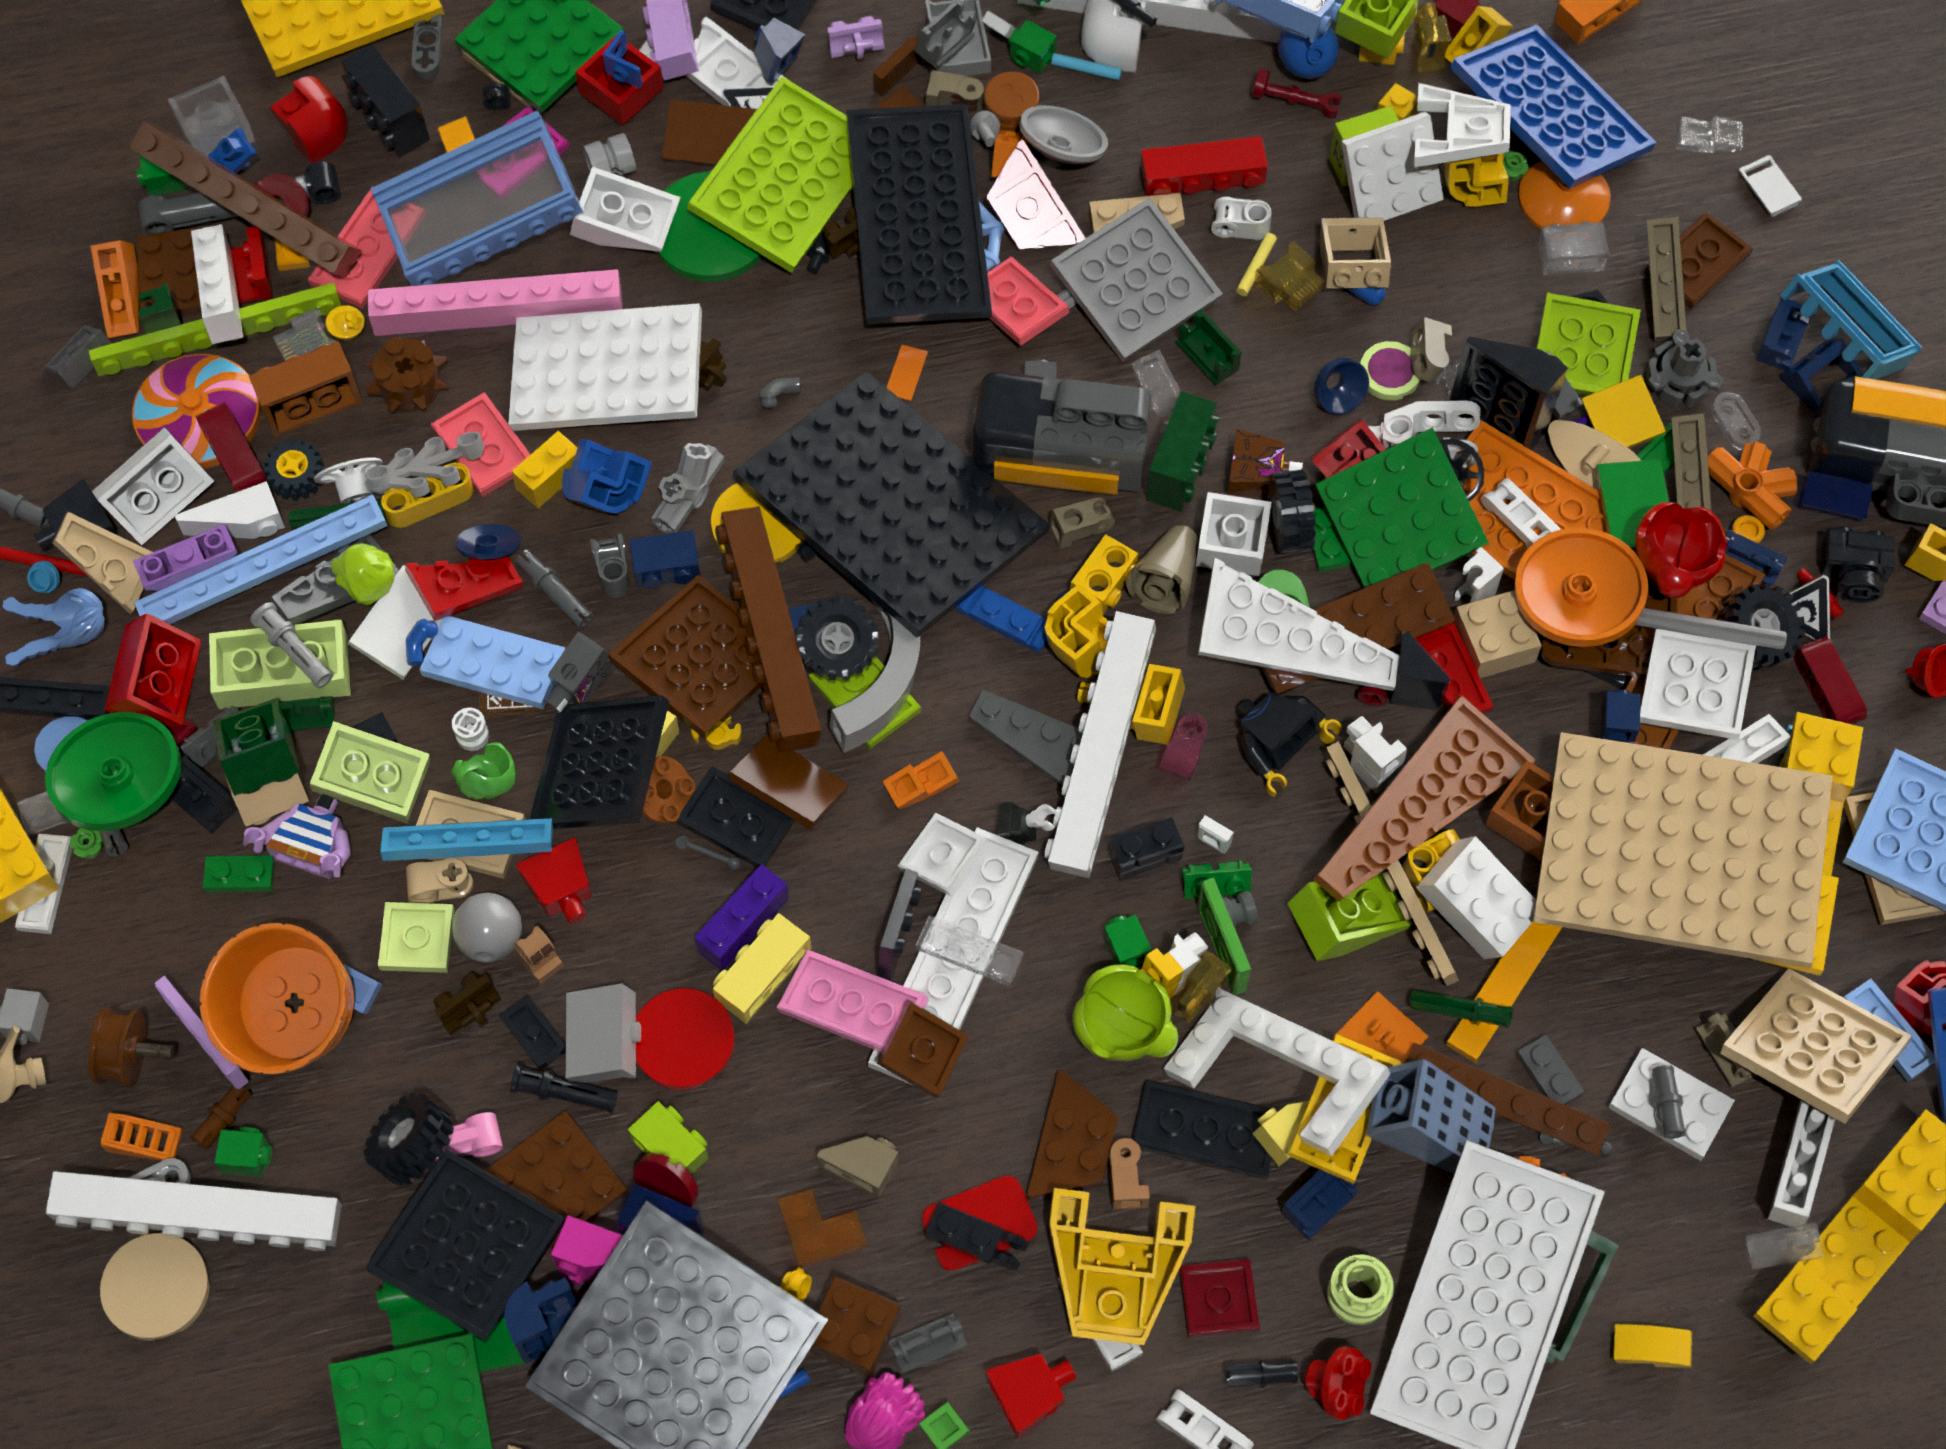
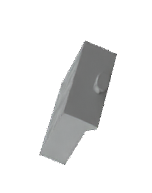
[925,0,991,76]
[566,983,641,1084]

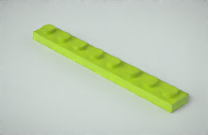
[88,282,341,376]

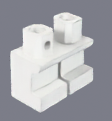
[1344,716,1407,795]

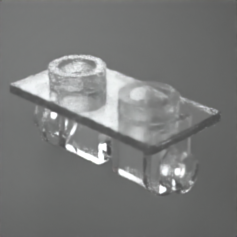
[1745,1223,1823,1270]

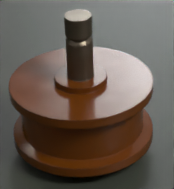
[88,1008,174,1087]

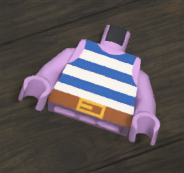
[243,794,351,879]

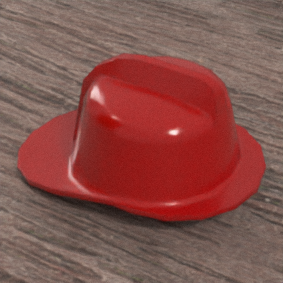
[1905,644,1946,698]

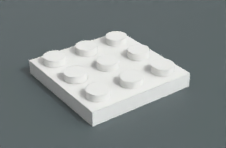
[1341,112,1443,221]
[1640,629,1756,740]

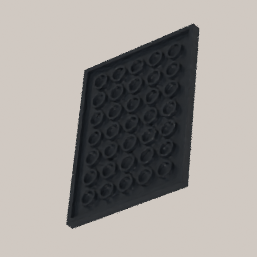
[732,371,1050,638]

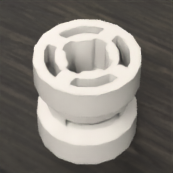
[452,708,489,751]

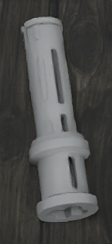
[250,602,333,688]

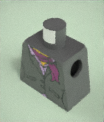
[544,631,614,713]

